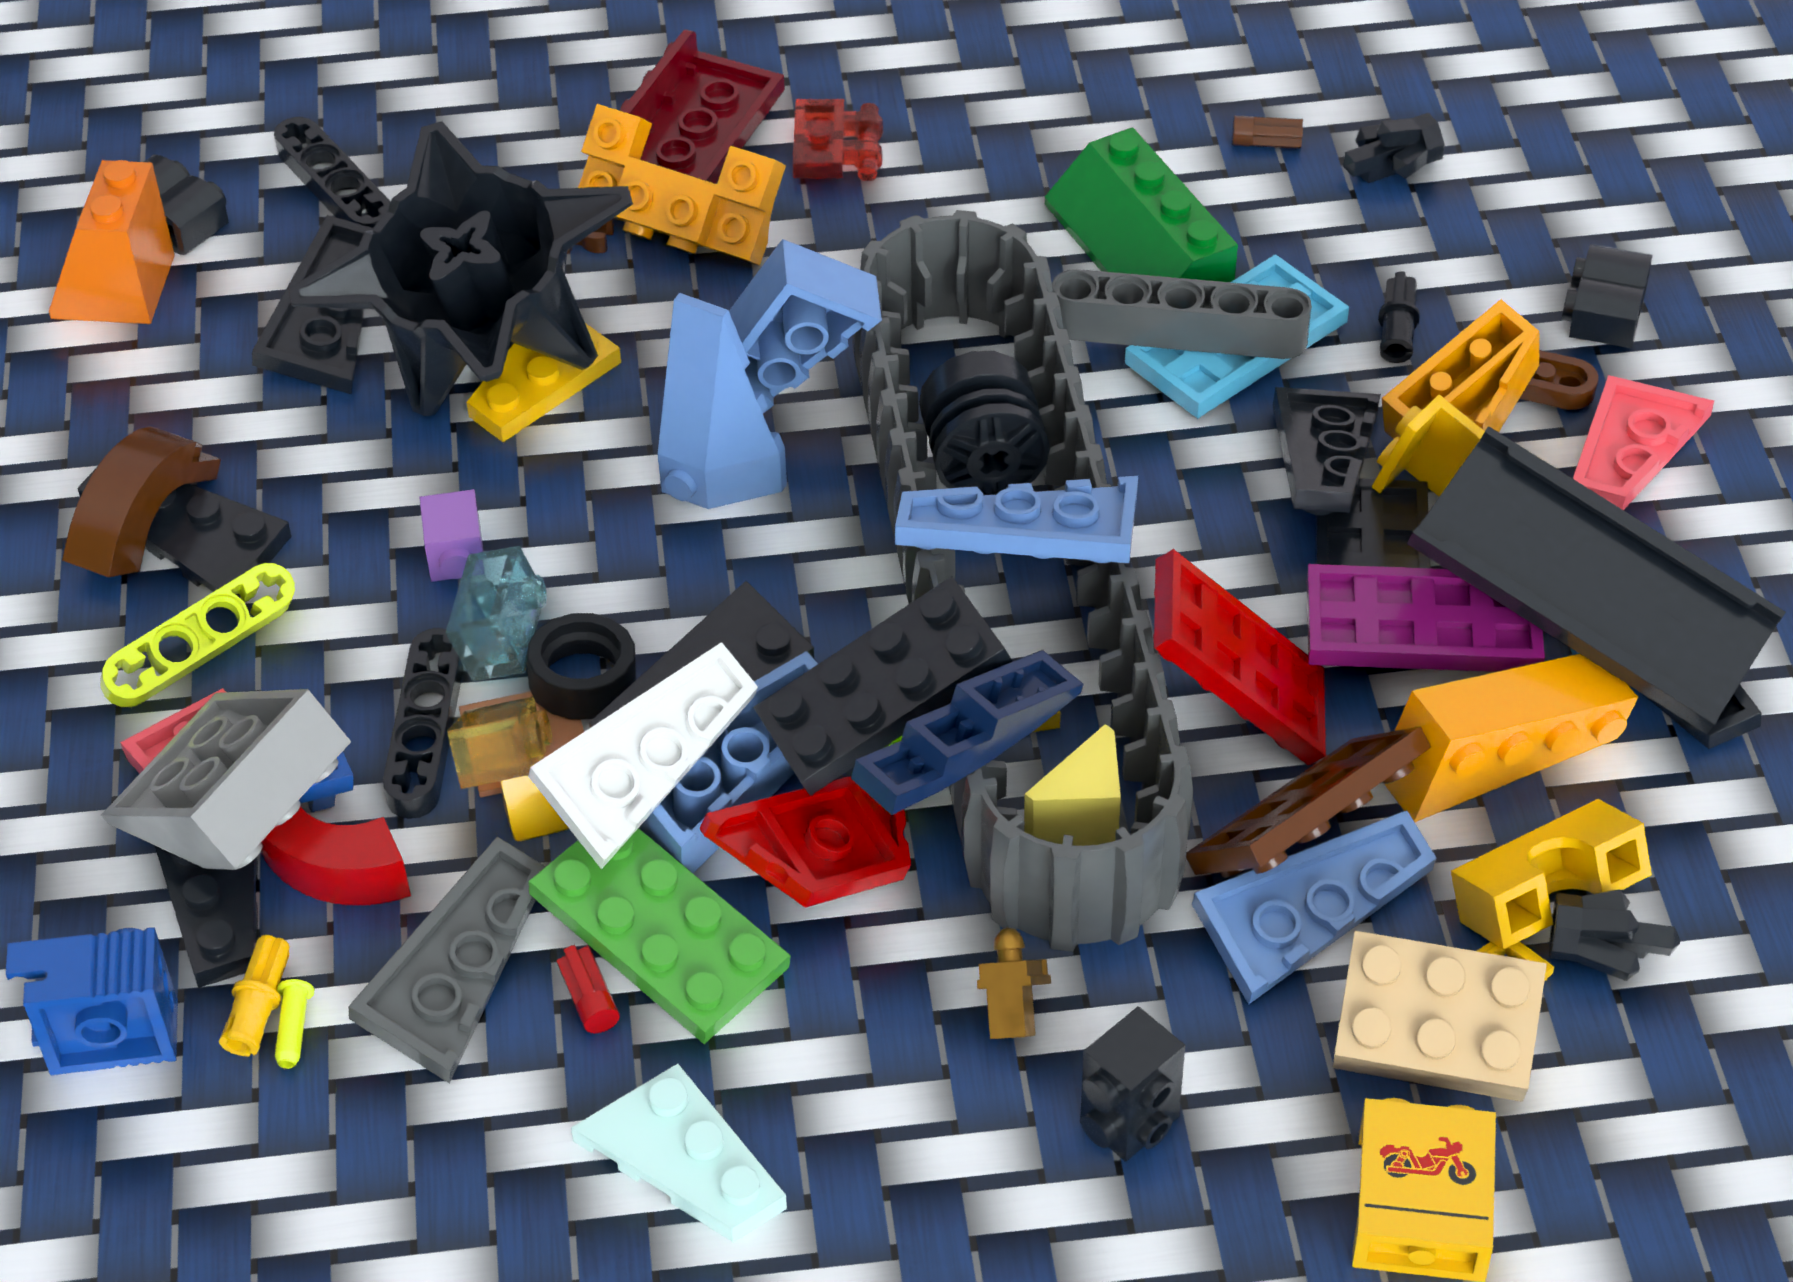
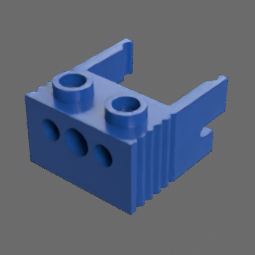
[6,927,178,1075]

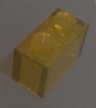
[447,696,552,789]

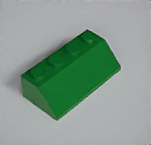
[1045,127,1238,282]

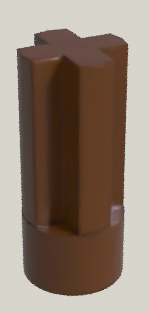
[1232,116,1303,148]

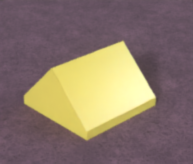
[1024,724,1121,846]

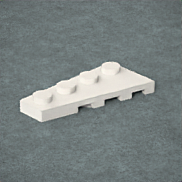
[528,642,758,870]

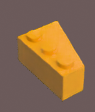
[1382,299,1539,439]

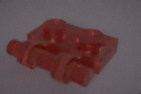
[793,99,883,182]

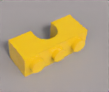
[1451,799,1652,950]

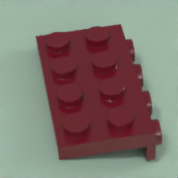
[620,29,785,184]

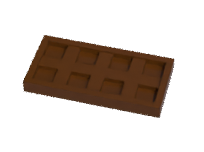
[1186,726,1431,878]

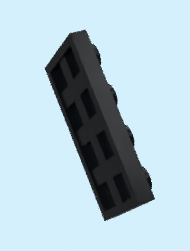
[1315,478,1430,568]
[753,576,1013,796]

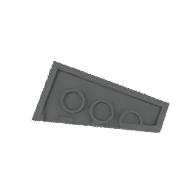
[348,837,546,1084]

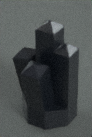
[1343,113,1445,183]
[1549,889,1681,981]

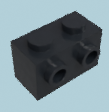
[1080,1006,1185,1162]

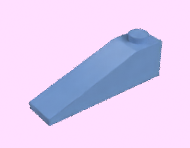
[658,293,787,509]

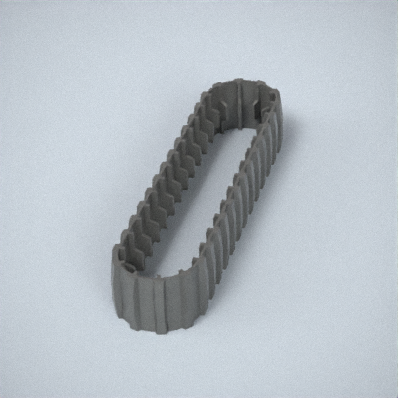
[852,210,1193,952]

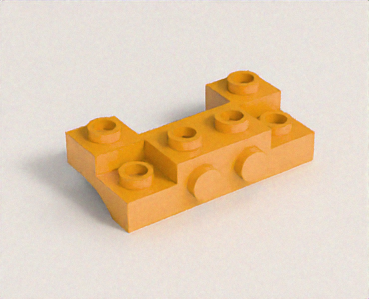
[578,104,786,266]

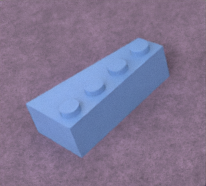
[639,651,818,873]

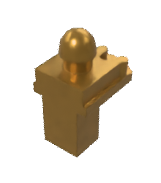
[977,927,1051,1039]

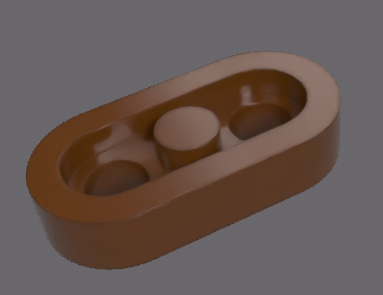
[1519,350,1598,410]

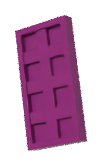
[1306,564,1545,672]

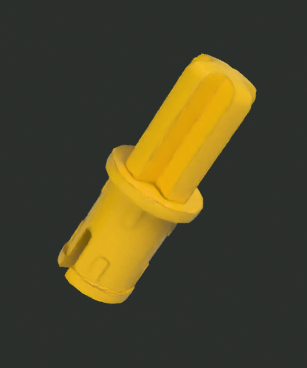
[219,935,290,1057]

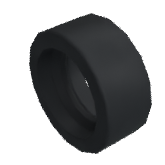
[527,613,636,719]

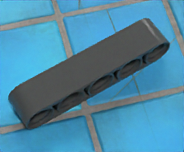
[1052,269,1312,359]

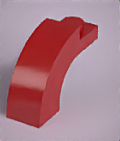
[261,806,411,905]

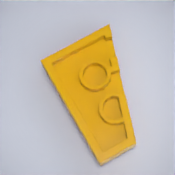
[466,323,621,442]

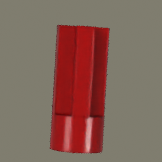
[556,944,620,1034]

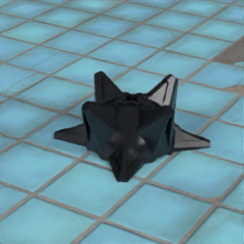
[288,121,633,416]

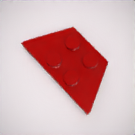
[700,776,911,908]

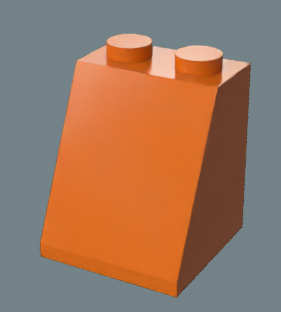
[49,160,175,324]

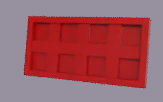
[1153,549,1326,765]

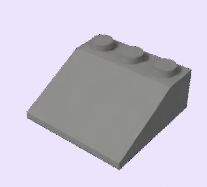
[101,689,351,870]

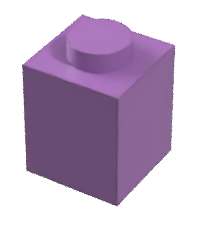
[419,489,486,582]

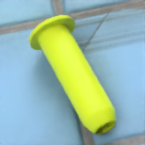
[275,979,315,1069]

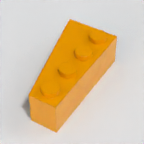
[1384,654,1638,822]

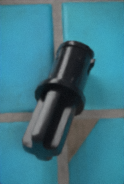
[1378,271,1420,363]

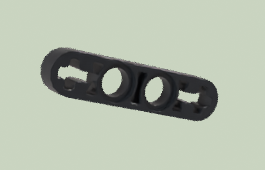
[274,117,390,228]
[383,628,464,819]

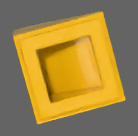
[499,765,569,841]

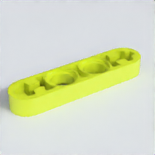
[100,563,295,707]

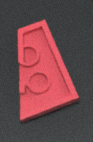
[1573,375,1714,510]

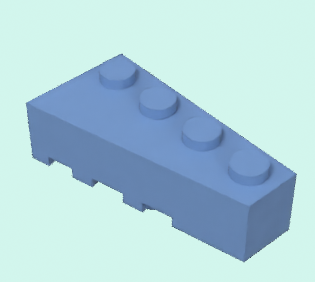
[729,239,882,414]

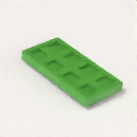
[529,828,791,1044]

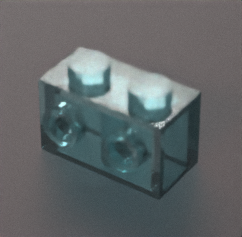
[445,546,547,681]

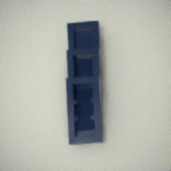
[851,650,1084,815]

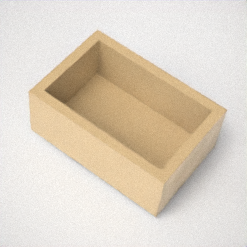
[1333,931,1547,1102]

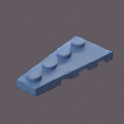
[895,476,1138,563]
[1192,810,1437,1005]

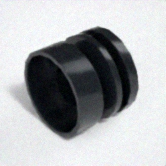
[919,351,1050,495]

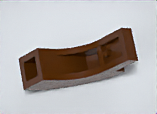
[62,426,221,577]

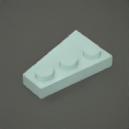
[571,1064,787,1242]

